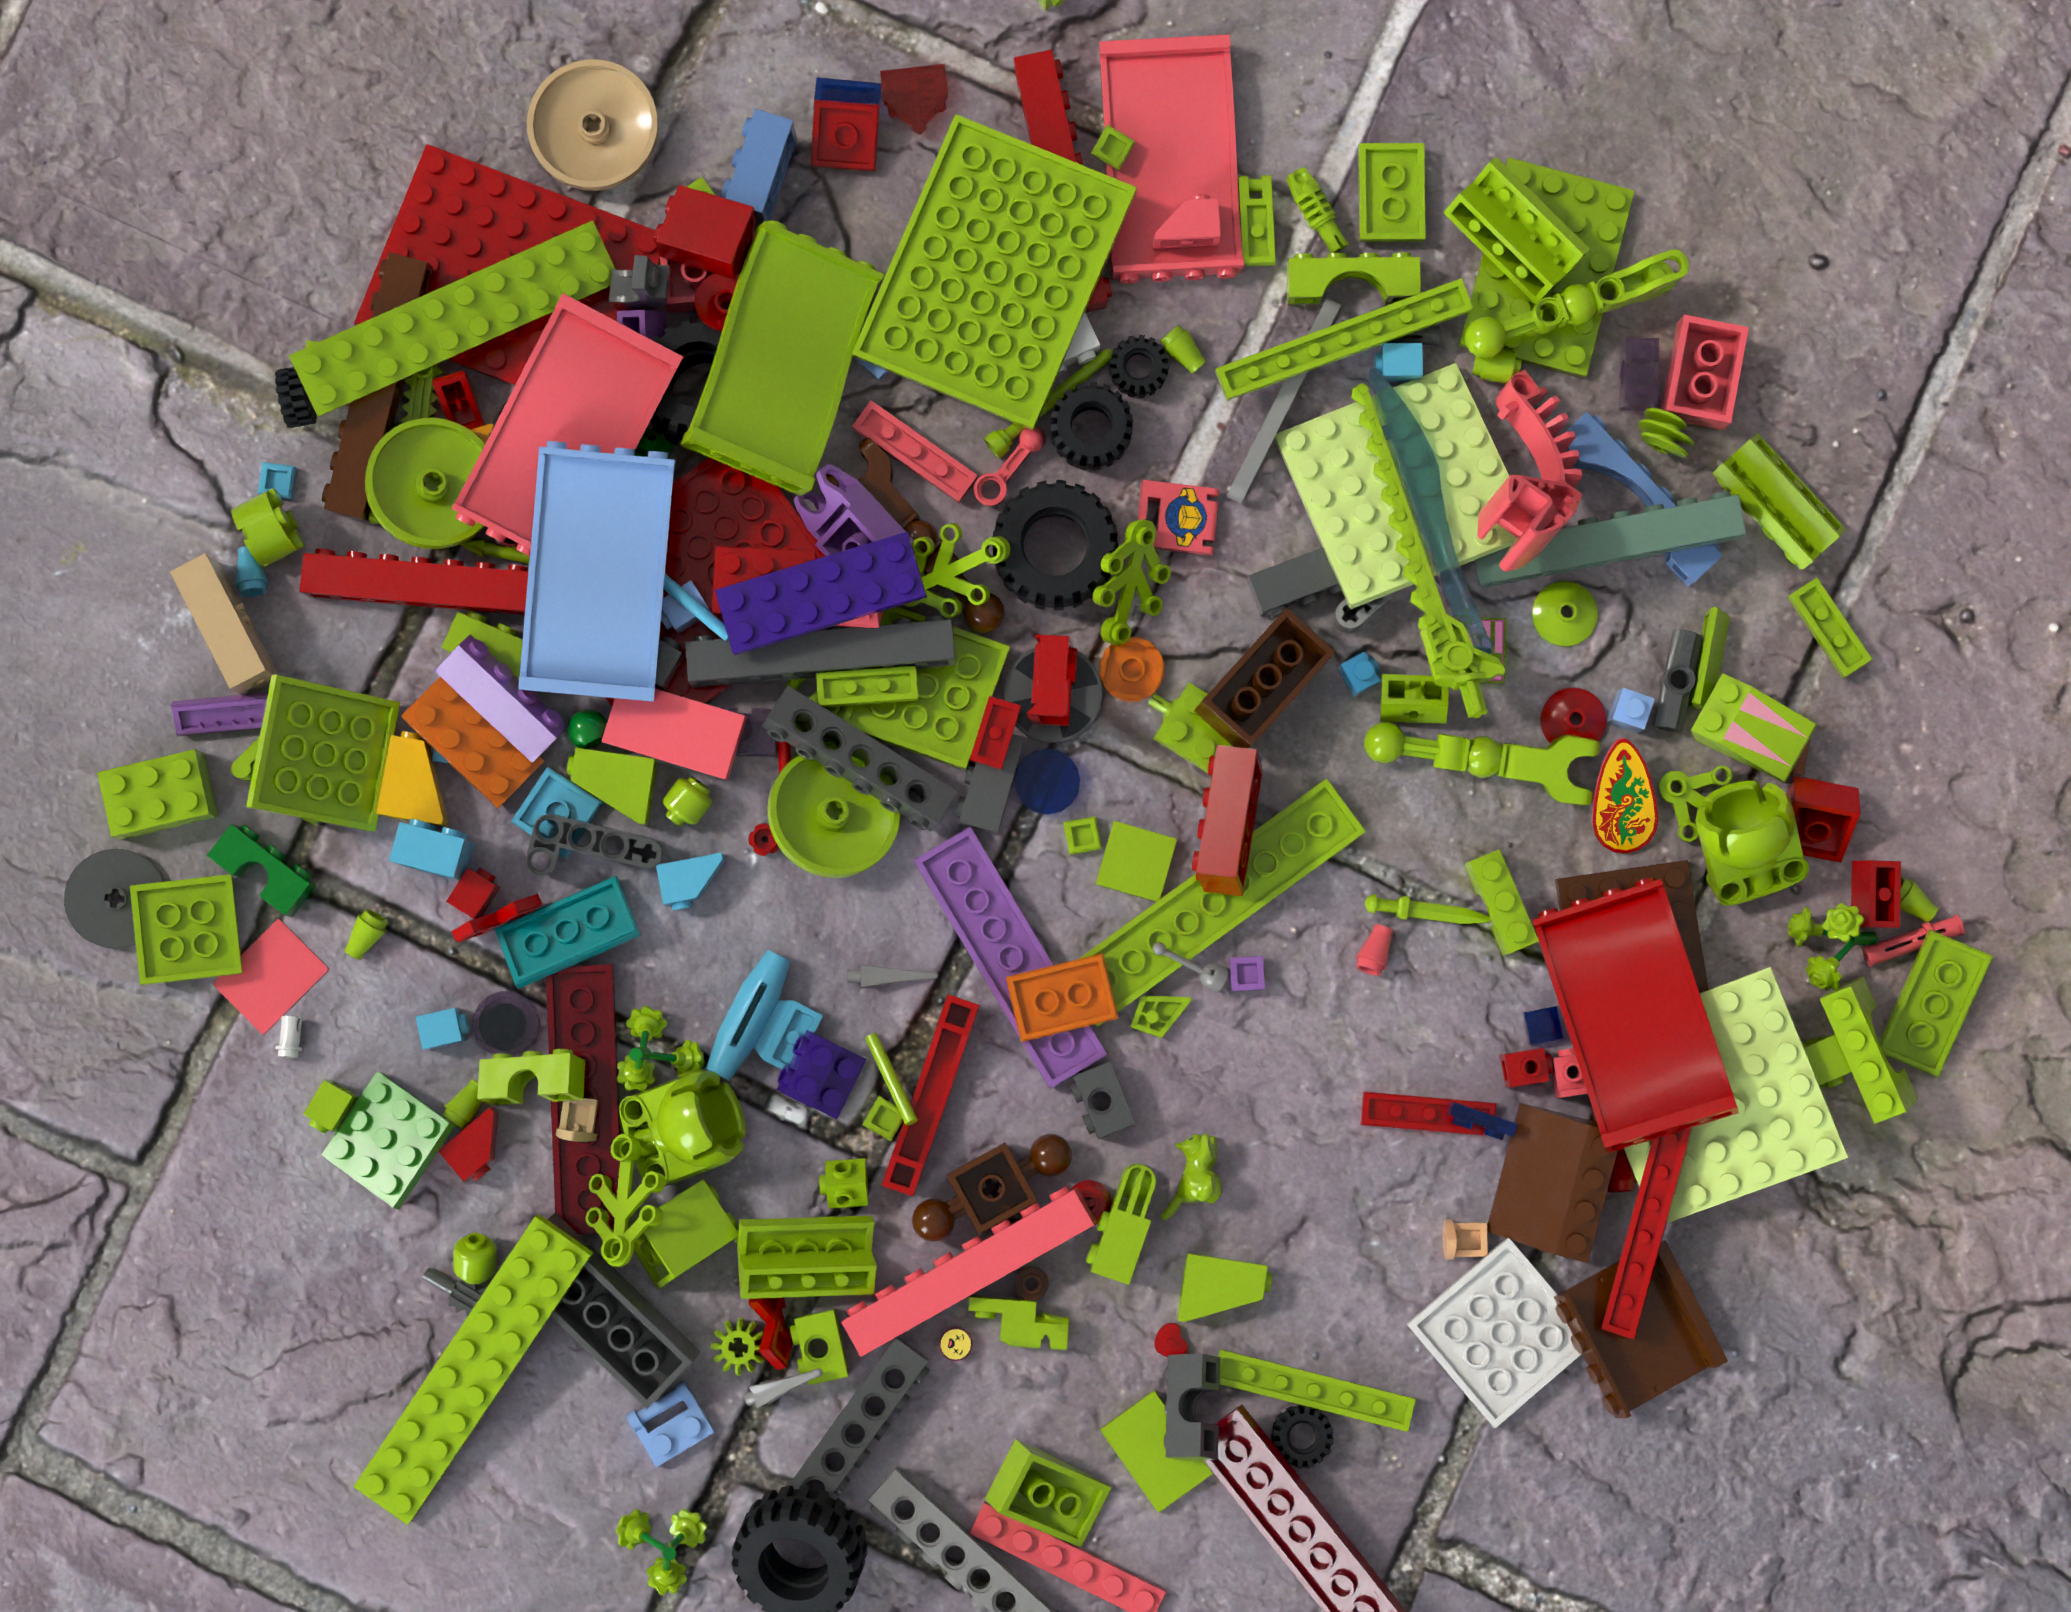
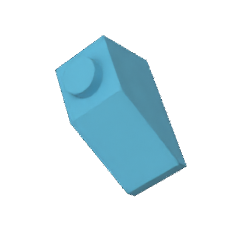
[656,853,725,911]

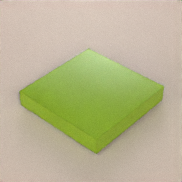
[1095,821,1177,902]

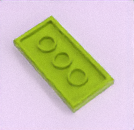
[1878,929,1993,1077]

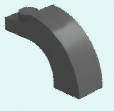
[609,255,671,310]

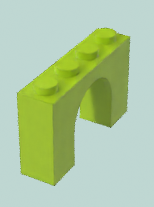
[1820,976,1918,1124]

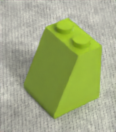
[633,1179,738,1290]

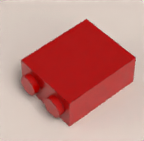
[654,185,757,279]

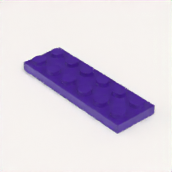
[715,532,927,656]

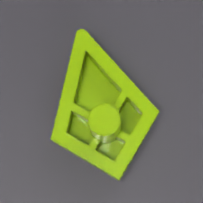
[1130,996,1192,1038]

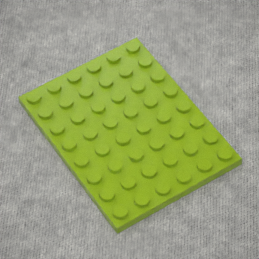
[852,114,1137,431]

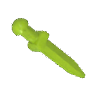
[1365,894,1491,924]

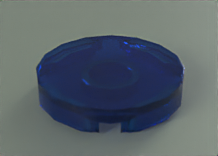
[1014,749,1080,815]

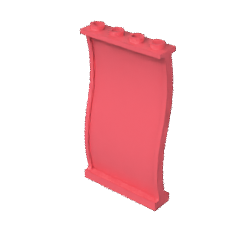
[1099,34,1244,284]
[451,293,683,556]

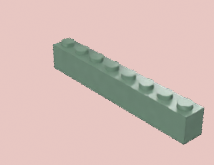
[1476,491,1746,588]

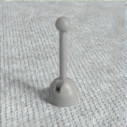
[1153,942,1228,992]

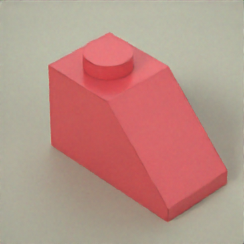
[1153,194,1221,249]

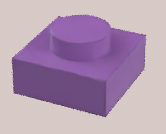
[1229,956,1265,991]

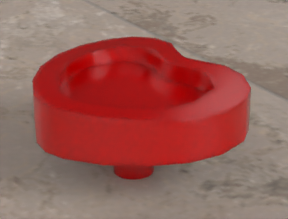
[1154,1322,1188,1357]

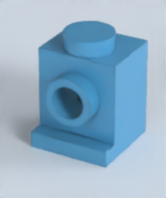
[1337,652,1382,698]

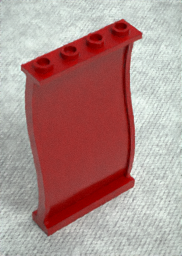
[1532,877,1739,1153]

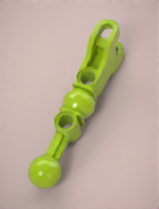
[1464,249,1689,358]
[1364,722,1601,805]

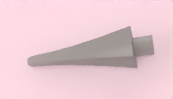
[847,964,939,988]
[744,1368,823,1409]

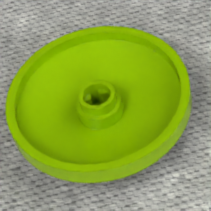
[365,418,485,549]
[767,746,900,878]

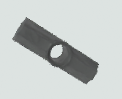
[1652,629,1703,733]

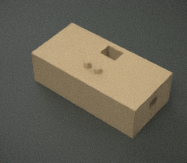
[169,553,278,695]

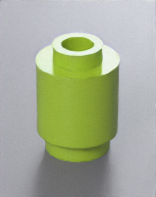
[1472,350,1522,384]

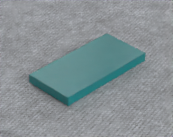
[494,876,641,989]

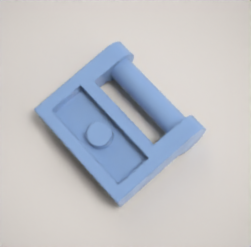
[626,1380,715,1467]

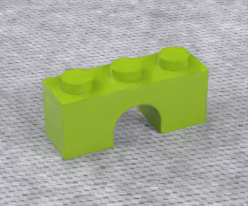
[1464,849,1539,956]
[477,1049,585,1106]

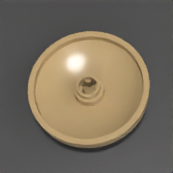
[527,59,659,191]

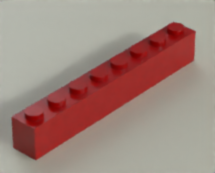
[1013,49,1112,313]
[299,549,528,615]

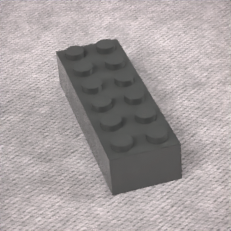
[547,1212,700,1409]

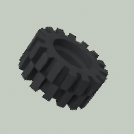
[1109,335,1169,398]
[275,367,317,428]
[1271,1405,1334,1468]

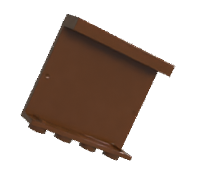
[1554,1240,1728,1418]

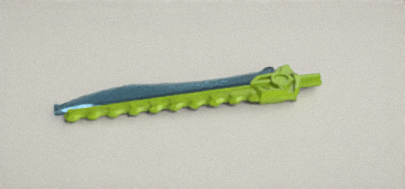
[1351,367,1505,718]

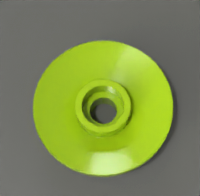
[1532,581,1598,647]

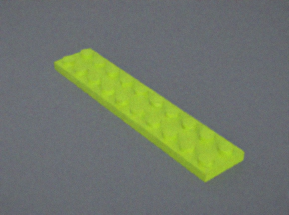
[288,220,616,417]
[1079,778,1366,1027]
[353,1214,594,1525]

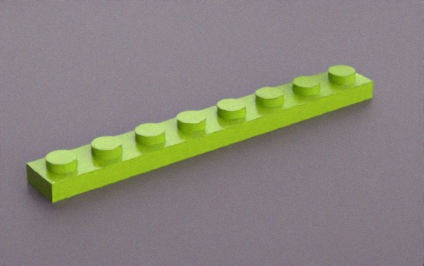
[1215,278,1474,401]

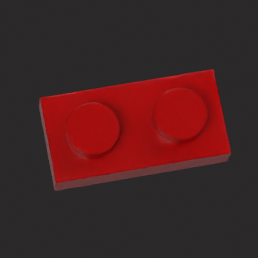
[970,696,1021,770]

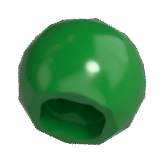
[567,709,607,749]

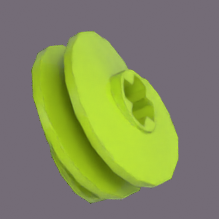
[1637,408,1695,458]

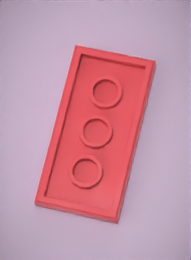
[601,689,747,780]

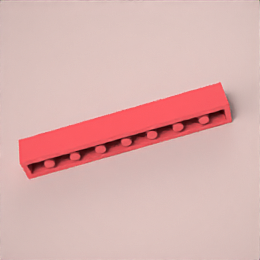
[841,1186,1097,1357]

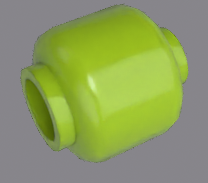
[663,776,712,827]
[453,1233,497,1284]

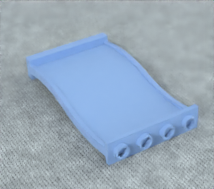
[518,441,675,702]

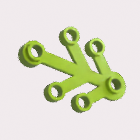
[1093,519,1171,646]
[904,523,1011,618]
[1658,765,1732,843]
[586,1134,666,1267]

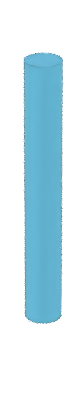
[663,574,729,642]

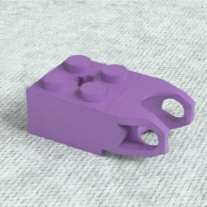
[794,464,914,556]

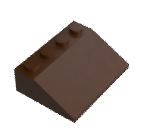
[1487,1102,1618,1263]

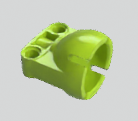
[1695,781,1809,906]
[619,1071,746,1187]

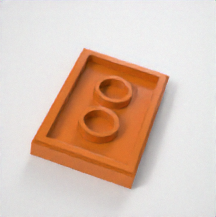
[1006,953,1119,1042]

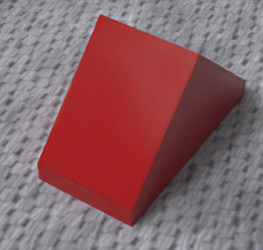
[432,370,485,430]

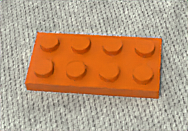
[401,677,544,809]

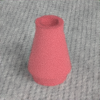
[1355,924,1393,976]

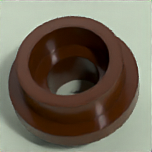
[1015,1267,1049,1301]

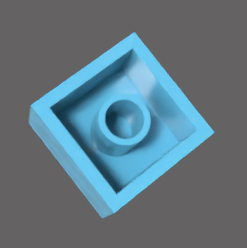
[389,818,475,880]

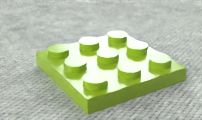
[130,874,243,986]

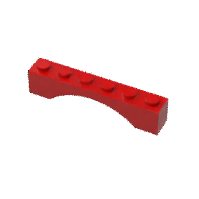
[881,994,980,1196]

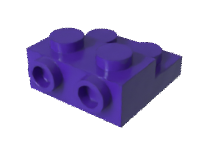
[776,1030,867,1119]

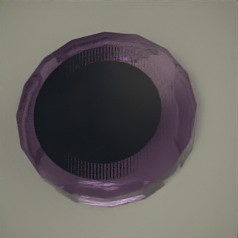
[472,991,540,1056]

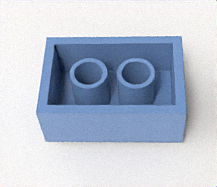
[721,109,797,227]

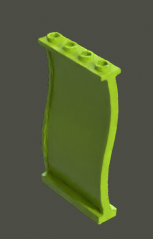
[681,220,884,496]

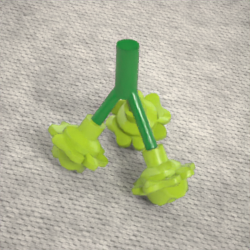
[1787,903,1878,991]
[617,1005,705,1092]
[616,1509,707,1595]

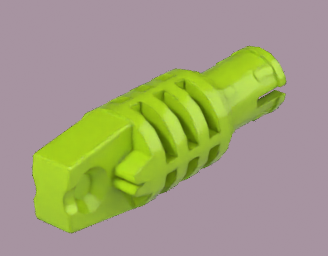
[1286,167,1349,253]

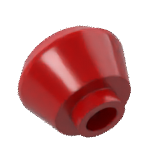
[1070,1180,1112,1225]

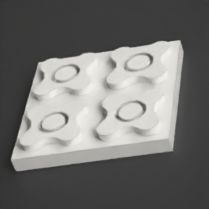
[1406,1238,1581,1428]

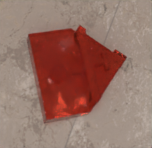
[880,64,948,135]

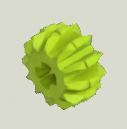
[711,1317,765,1376]

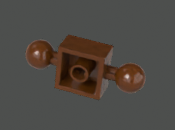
[912,1134,1072,1242]

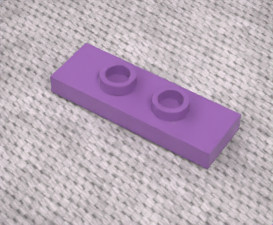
[171,692,268,736]

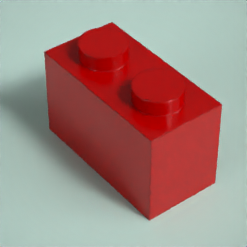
[1851,860,1901,928]

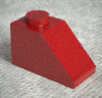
[438,1107,499,1182]

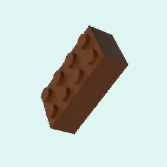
[1194,608,1335,749]

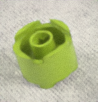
[231,488,305,567]

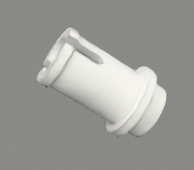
[275,1016,303,1058]

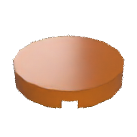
[1099,637,1164,702]

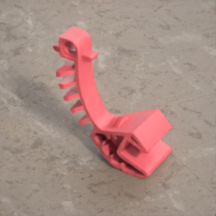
[1477,370,1582,572]

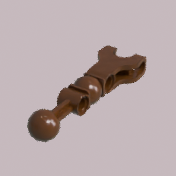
[826,437,1005,633]

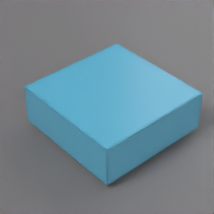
[258,462,297,500]

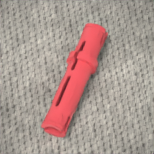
[1862,915,1965,967]

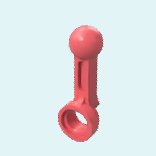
[974,427,1045,507]

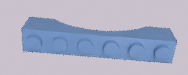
[1564,412,1723,587]

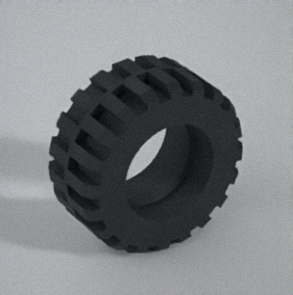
[650,318,722,450]
[992,480,1118,611]
[731,1485,868,1612]

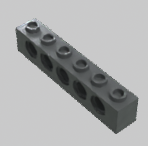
[762,685,957,832]
[788,1336,930,1497]

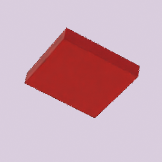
[810,99,880,171]

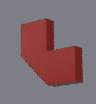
[451,894,542,942]
[748,1298,793,1370]

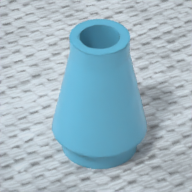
[235,546,269,597]

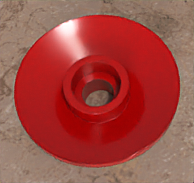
[694,273,740,332]
[1540,688,1606,743]

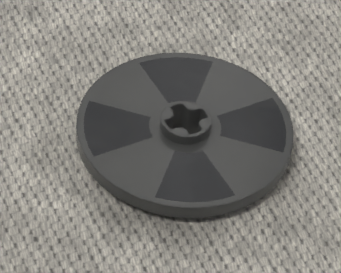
[1004,648,1102,743]

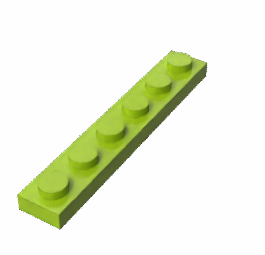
[1217,1348,1416,1432]

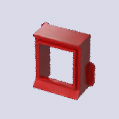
[1026,634,1078,726]

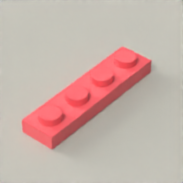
[852,400,978,504]

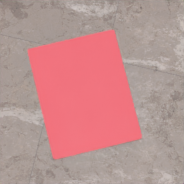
[213,919,328,1034]

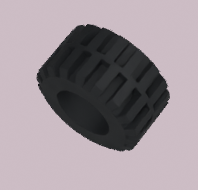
[1050,382,1133,471]

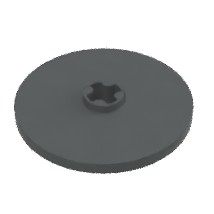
[64,849,164,949]

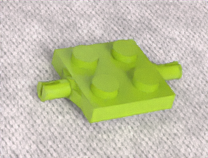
[1148,682,1233,773]

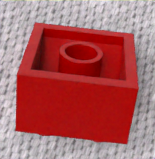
[1786,775,1861,863]

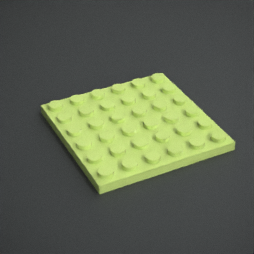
[1274,363,1517,609]
[1624,966,1848,1223]

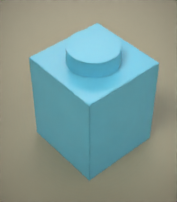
[1374,343,1423,383]
[416,1008,470,1050]

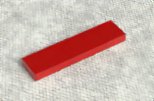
[1360,1091,1497,1136]

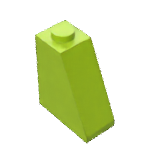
[567,748,658,827]
[1177,1252,1272,1322]

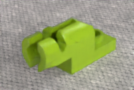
[968,1295,1069,1350]

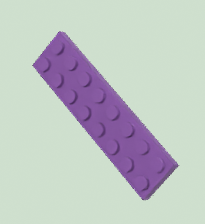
[913,827,1107,1089]

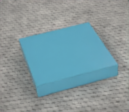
[511,767,604,858]

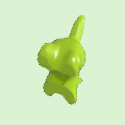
[1160,1133,1223,1220]

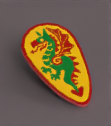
[1592,738,1659,854]

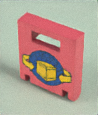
[1137,480,1220,556]

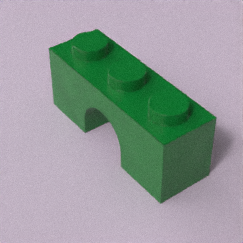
[206,824,316,917]

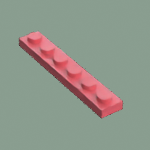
[969,1501,1166,1612]

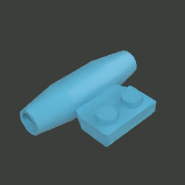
[706,950,823,1081]

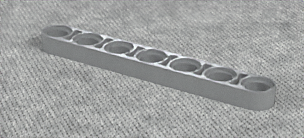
[1227,298,1341,504]

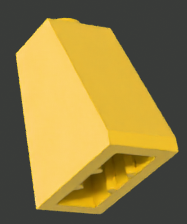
[376,731,449,827]

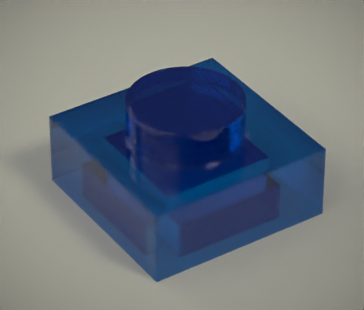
[1522,1006,1563,1045]

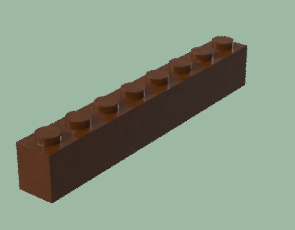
[322,252,433,521]

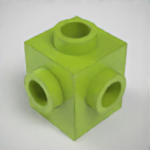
[819,1158,868,1208]

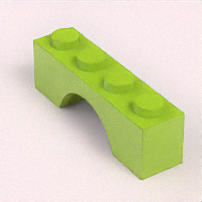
[1286,252,1421,304]

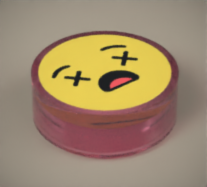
[939,1327,973,1361]

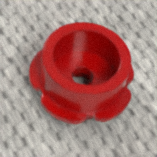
[748,823,779,856]

